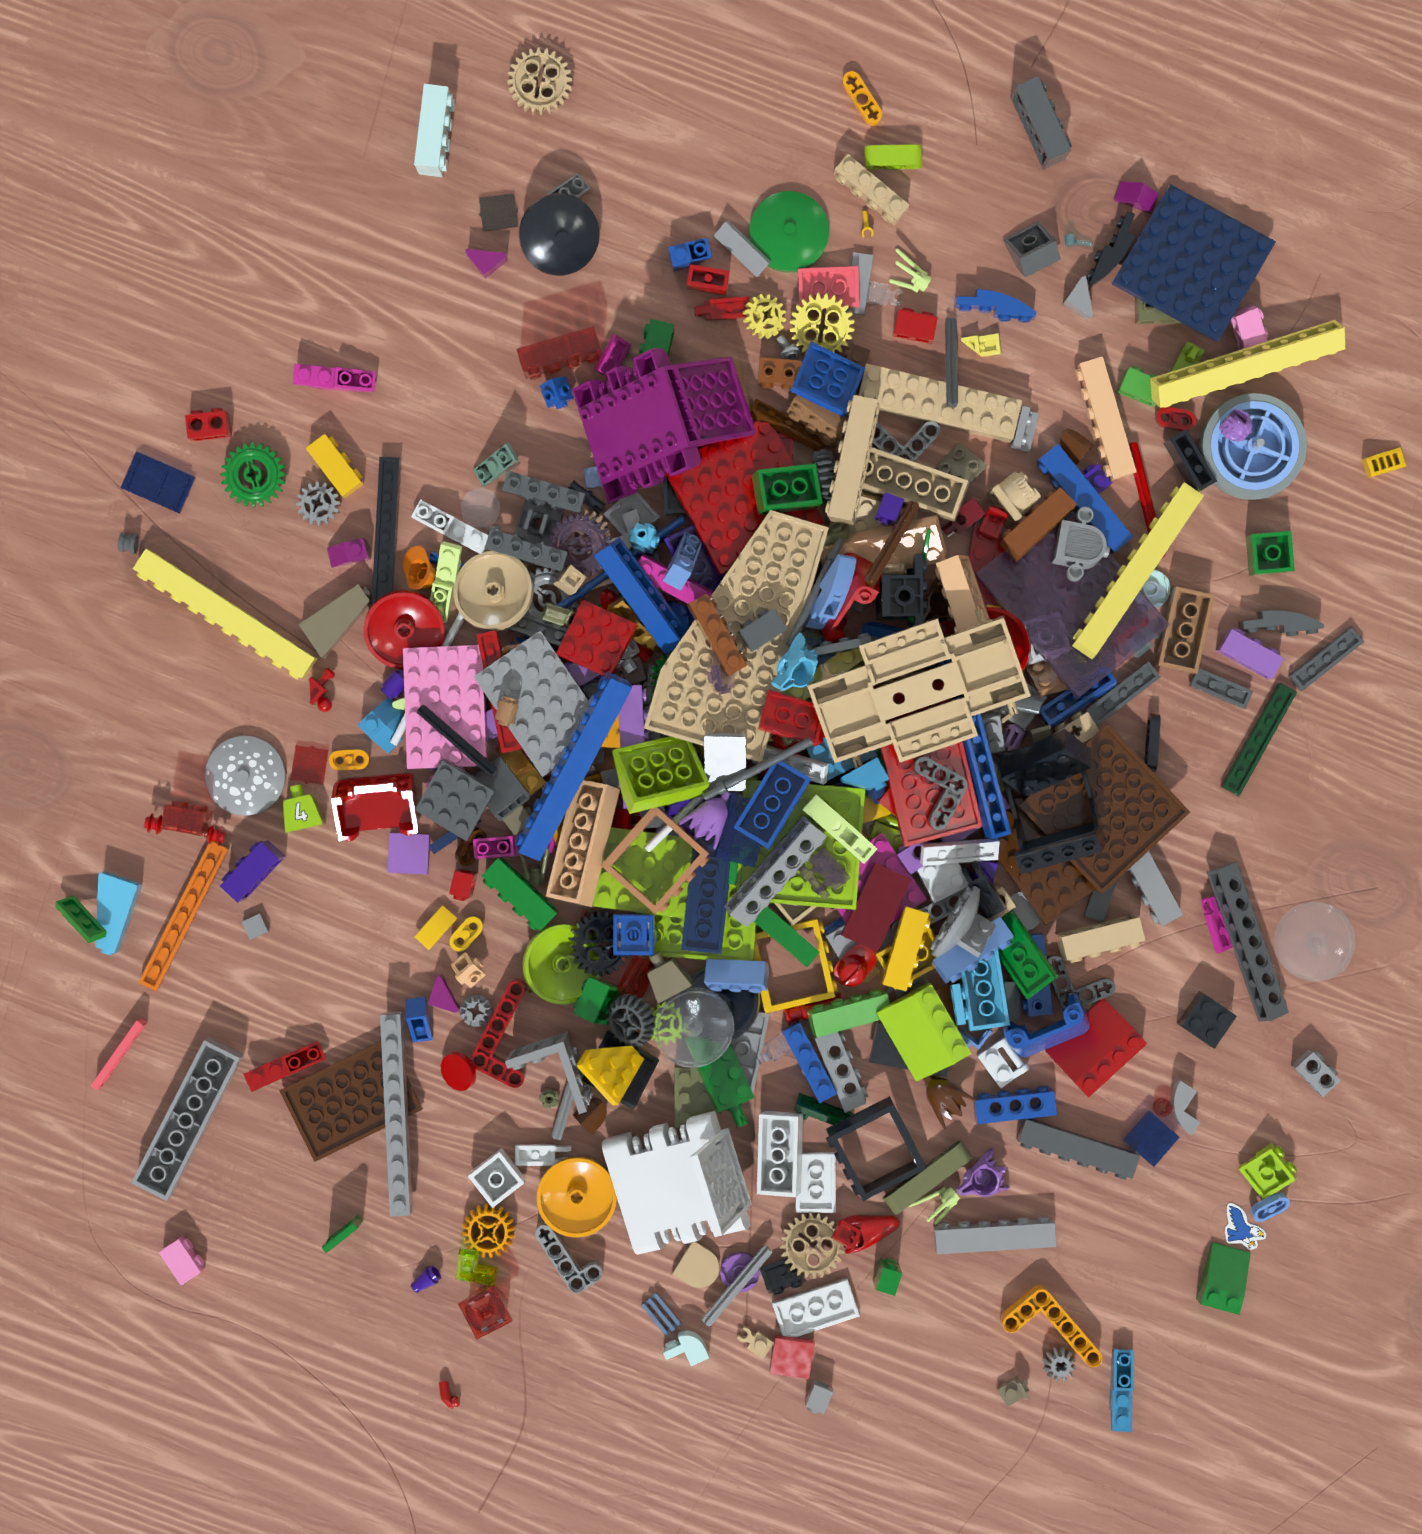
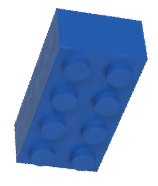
[734,761,811,850]

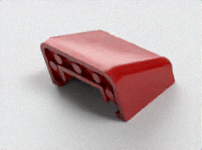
[817,552,881,644]
[331,773,419,841]

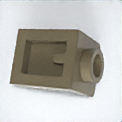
[997,1376,1030,1407]

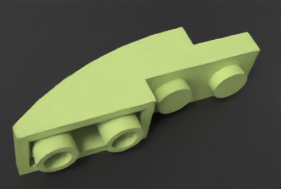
[430,541,462,623]
[802,794,877,864]

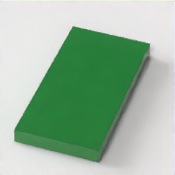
[998,910,1059,999]

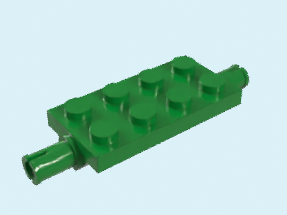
[685,1034,755,1128]

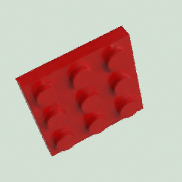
[556,600,638,677]

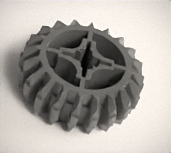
[812,449,836,504]
[605,993,658,1047]

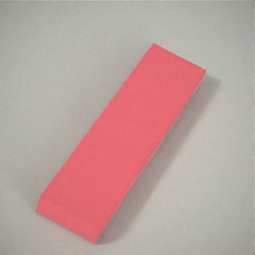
[91,1018,147,1090]

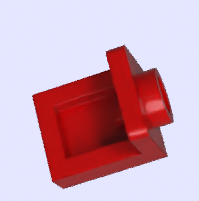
[978,506,1009,541]

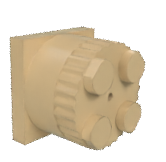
[987,471,1041,524]

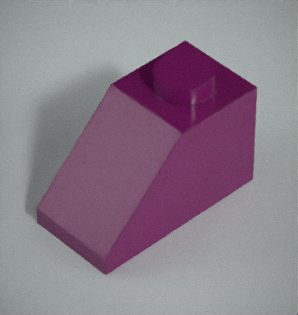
[327,538,371,568]

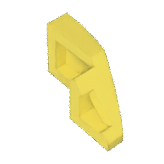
[961,333,1002,357]

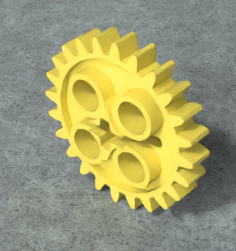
[790,292,855,353]

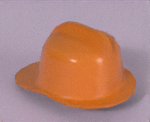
[403,546,436,590]

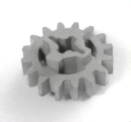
[296,482,341,526]

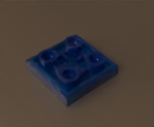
[1123,1110,1180,1167]

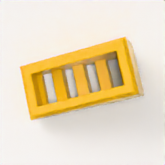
[1362,447,1406,479]

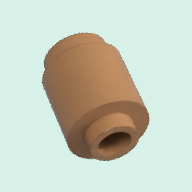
[495,696,519,727]

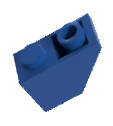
[668,238,712,272]

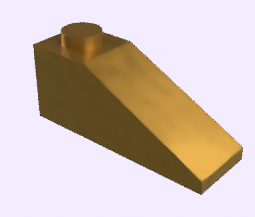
[495,745,547,795]

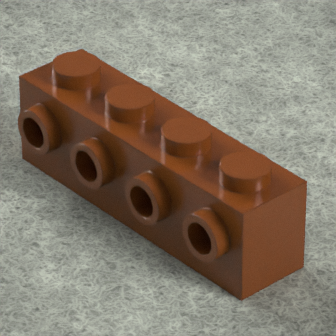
[757,357,802,390]
[1000,487,1077,562]
[687,594,748,677]

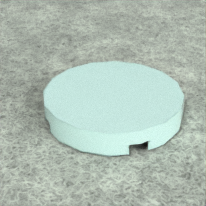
[1133,569,1171,609]

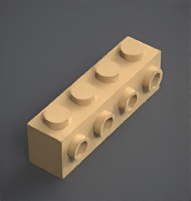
[834,154,910,226]

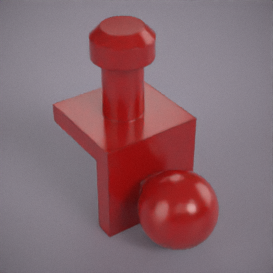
[308,668,335,712]

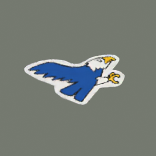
[1225,1203,1266,1250]

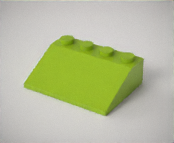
[612,736,710,814]
[876,982,972,1082]

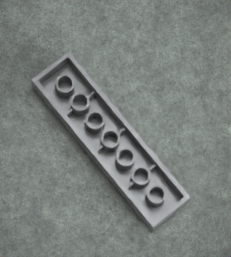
[131,1037,244,1201]

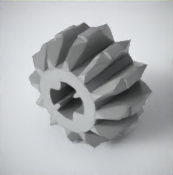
[1042,1347,1077,1382]

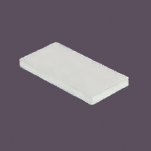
[772,1277,860,1337]

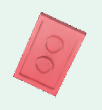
[798,266,860,310]

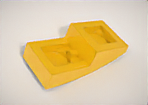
[414,905,457,950]

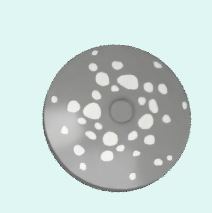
[205,736,286,816]

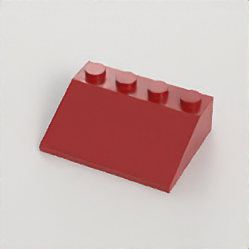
[1044,998,1147,1098]

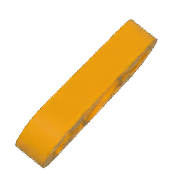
[842,71,882,126]

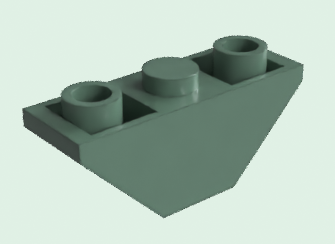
[473,442,521,487]

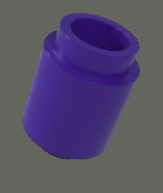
[380,670,404,699]

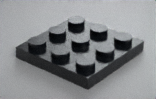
[582,1031,659,1110]

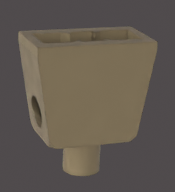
[647,951,693,1004]

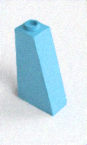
[95,871,142,955]

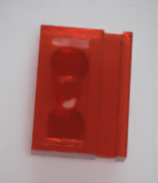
[616,955,654,999]

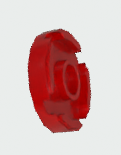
[441,1052,476,1091]

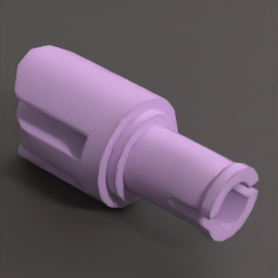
[1003,723,1026,751]

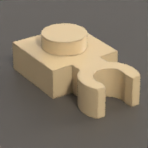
[737,1325,774,1359]

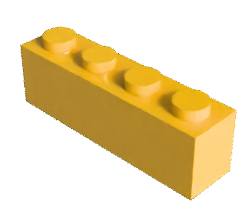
[881,905,931,991]

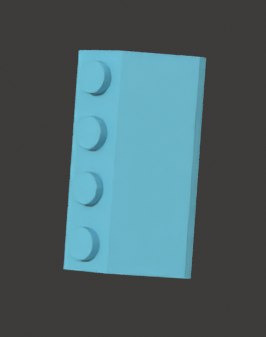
[959,950,1010,1032]

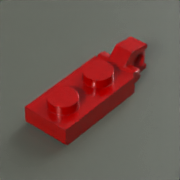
[694,296,749,321]

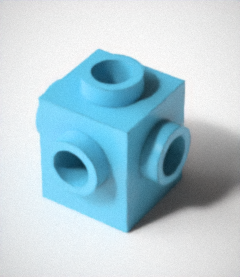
[629,523,660,554]

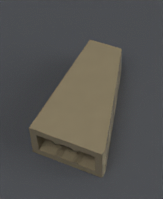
[298,584,372,658]

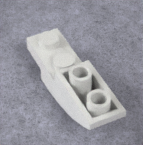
[411,499,488,554]

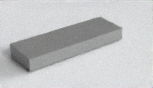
[714,220,771,277]
[846,252,873,316]

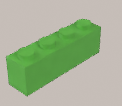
[807,989,890,1038]

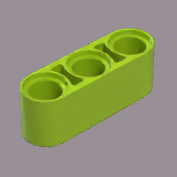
[864,144,923,170]

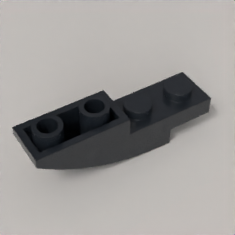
[1086,211,1135,288]

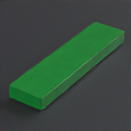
[754,907,820,967]

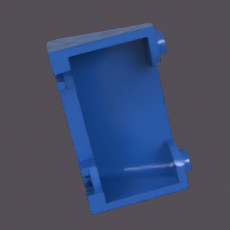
[1003,992,1090,1057]

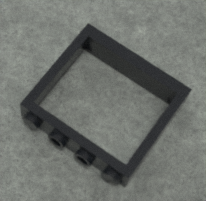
[826,1096,927,1201]

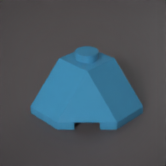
[358,697,403,753]
[840,758,889,791]

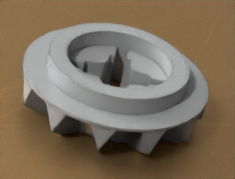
[460,995,492,1027]

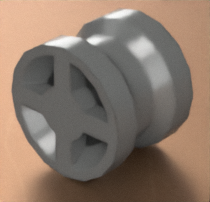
[118,532,139,554]

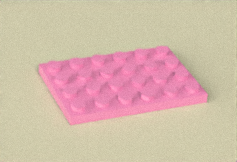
[403,645,488,769]

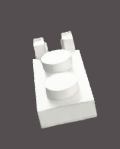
[515,1144,571,1166]

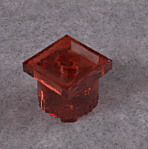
[458,1284,513,1340]

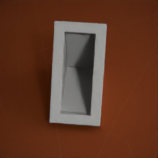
[1063,276,1093,320]

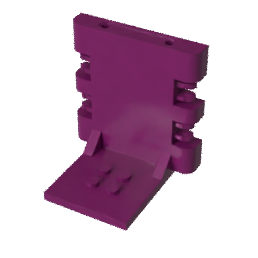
[572,348,757,504]

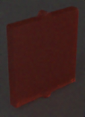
[290,745,329,785]

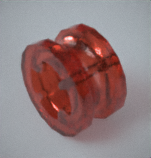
[1153,1098,1172,1117]

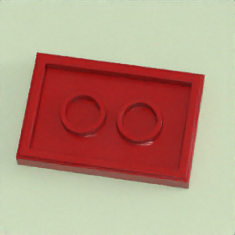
[758,689,822,746]

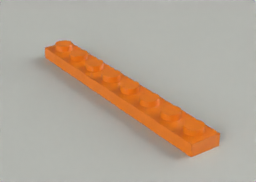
[138,841,229,991]

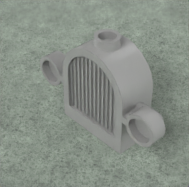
[1052,507,1110,582]

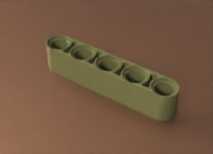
[883,1140,973,1215]

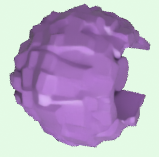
[1219,409,1253,442]

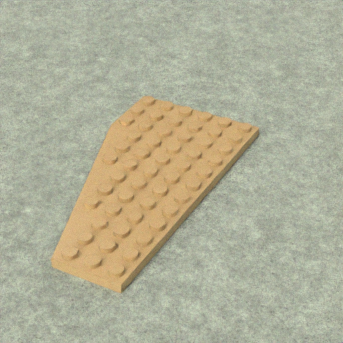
[643,510,829,763]

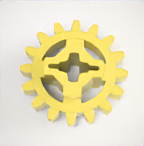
[742,294,786,339]

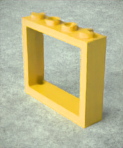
[754,918,838,1013]

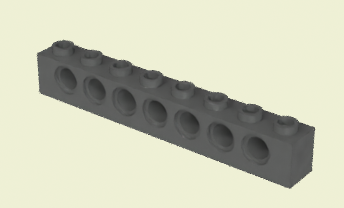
[1206,862,1289,1022]

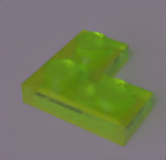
[455,1248,498,1286]

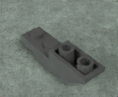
[1238,610,1324,637]

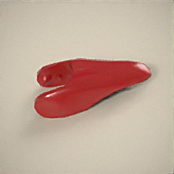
[843,1215,900,1254]

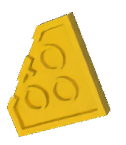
[576,1046,644,1106]

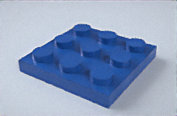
[790,341,865,418]

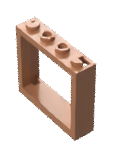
[601,807,711,914]

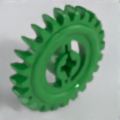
[220,441,287,508]

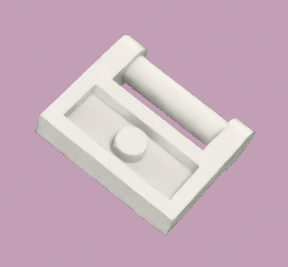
[977,1036,1029,1088]

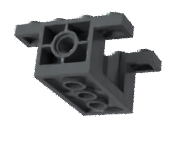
[485,471,586,572]

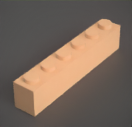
[1075,356,1136,481]

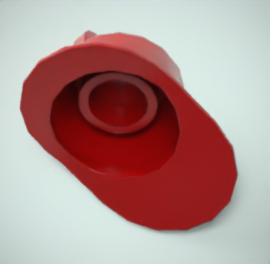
[834,944,876,987]

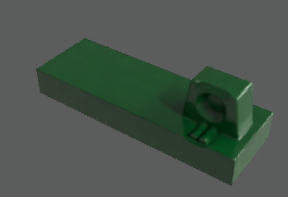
[794,1093,854,1125]

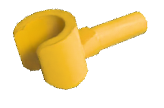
[861,211,874,239]

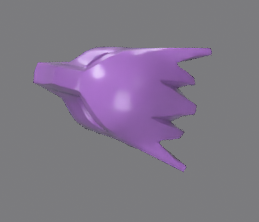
[679,792,730,849]
[955,1148,1010,1197]

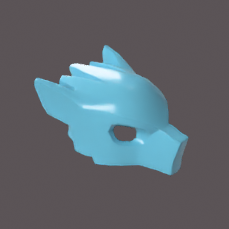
[771,632,818,691]

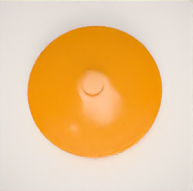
[537,1157,617,1237]

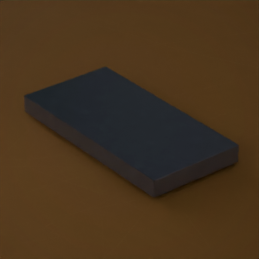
[869,1022,950,1077]

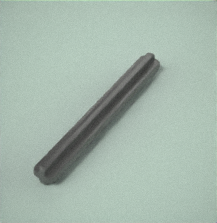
[945,318,958,408]

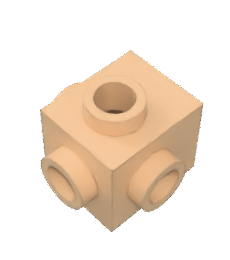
[450,952,485,988]

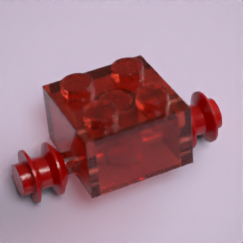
[144,801,227,846]

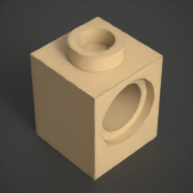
[553,565,586,596]

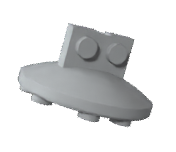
[930,886,996,958]

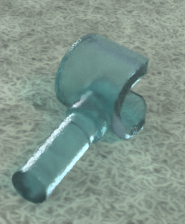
[1064,233,1093,247]

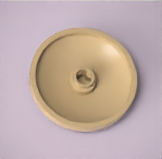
[453,551,534,631]

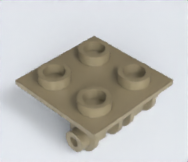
[934,442,988,486]

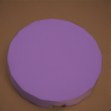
[720,1252,760,1293]

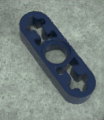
[429,820,482,854]

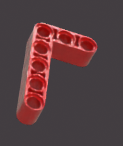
[471,979,526,1088]

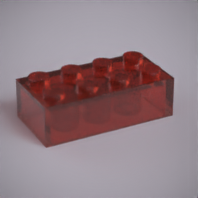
[516,326,602,380]

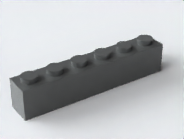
[1016,1118,1140,1180]

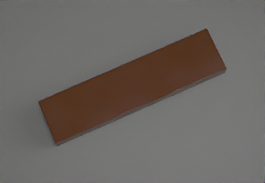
[750,399,823,451]

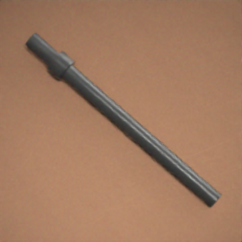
[785,538,845,647]
[702,737,813,801]

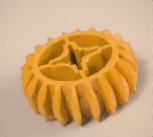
[462,1203,516,1258]

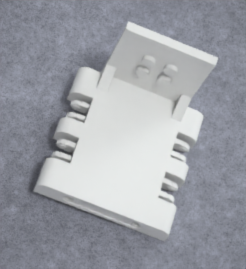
[602,1111,752,1255]

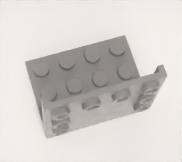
[505,1031,593,1114]

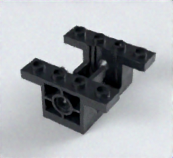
[876,554,927,628]

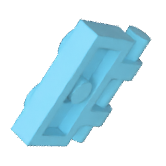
[950,984,969,1025]

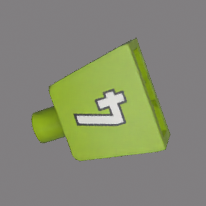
[283,784,326,833]

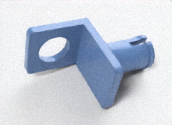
[957,1027,993,1050]

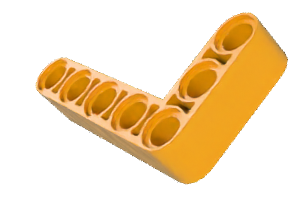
[1000,1284,1102,1367]

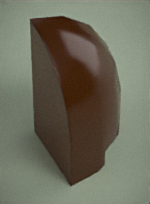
[1060,429,1094,465]
[573,1099,607,1134]

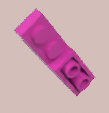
[293,364,376,392]
[473,835,556,859]

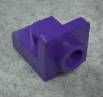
[1083,464,1112,494]

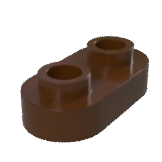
[455,827,487,866]

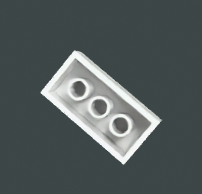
[757,1111,803,1197]

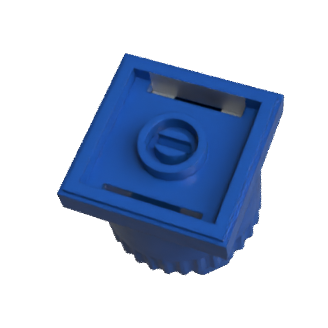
[613,914,658,955]

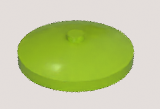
[523,924,600,1005]

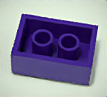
[220,840,286,903]

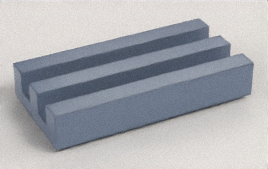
[641,1292,682,1336]

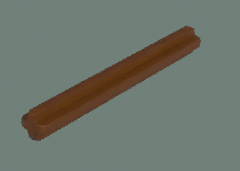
[864,501,919,586]

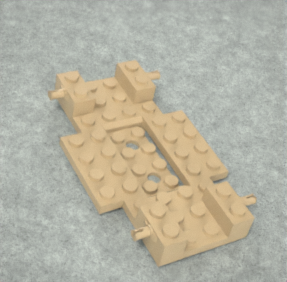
[807,608,1031,769]

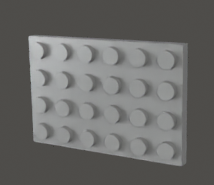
[473,631,589,777]

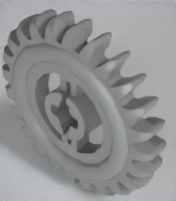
[526,567,580,627]

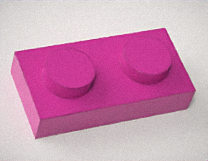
[594,334,631,377]

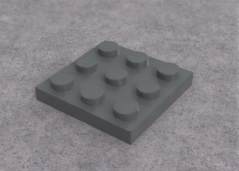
[415,759,496,841]

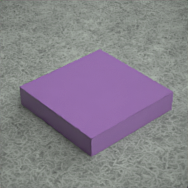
[387,832,430,875]

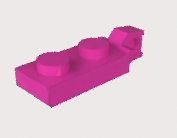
[1201,896,1233,953]

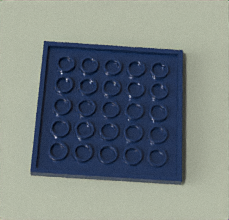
[1112,184,1276,342]

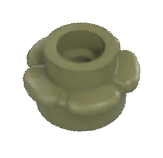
[540,1089,559,1108]

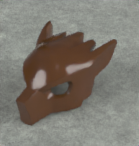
[923,577,950,623]
[922,1075,976,1130]

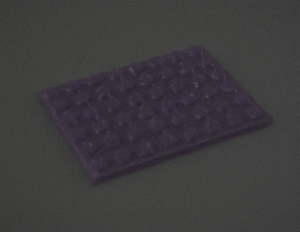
[975,510,1170,699]

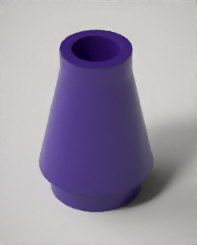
[411,1266,441,1293]

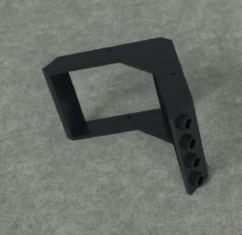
[997,733,1106,874]

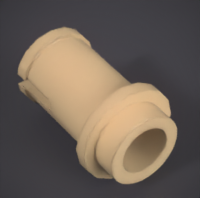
[881,561,907,576]

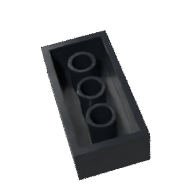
[1000,729,1091,797]

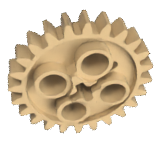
[507,48,573,115]
[779,1213,844,1279]

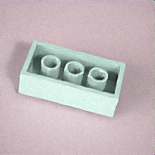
[414,84,455,177]

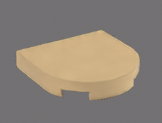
[672,1241,719,1288]

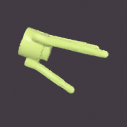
[889,248,932,292]
[909,1186,960,1225]

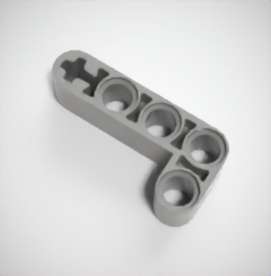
[535,1221,603,1293]

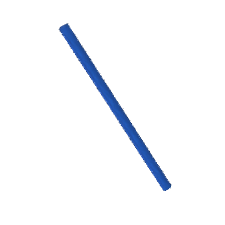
[556,516,686,608]

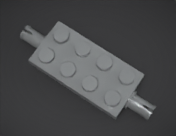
[730,993,770,1092]

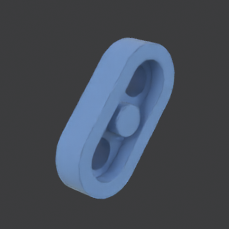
[1250,1192,1290,1222]

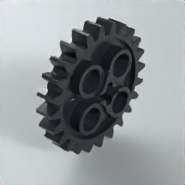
[568,911,628,976]

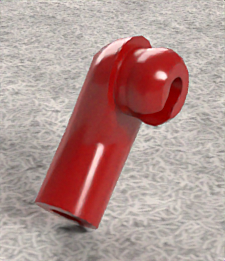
[439,1381,460,1409]

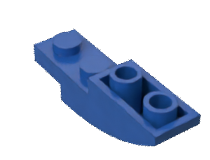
[954,289,1036,323]

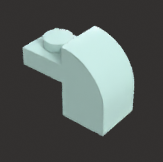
[663,1330,709,1366]

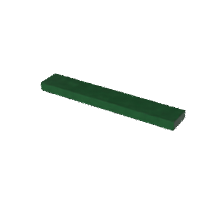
[1221,683,1297,797]

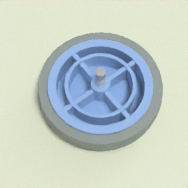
[1199,393,1307,500]

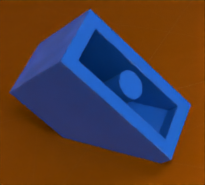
[406,997,433,1043]

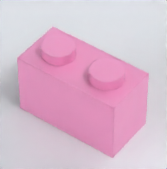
[1231,304,1269,350]
[159,1235,205,1285]

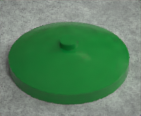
[749,191,829,273]

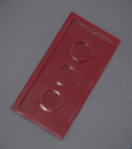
[841,862,911,953]

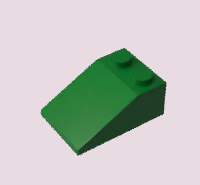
[1196,1242,1251,1315]

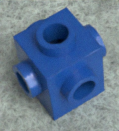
[539,376,574,409]

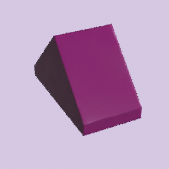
[1114,181,1158,214]
[466,249,508,279]
[428,974,460,1013]

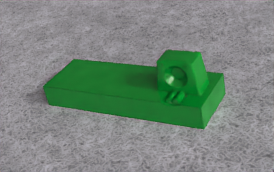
[55,895,107,943]

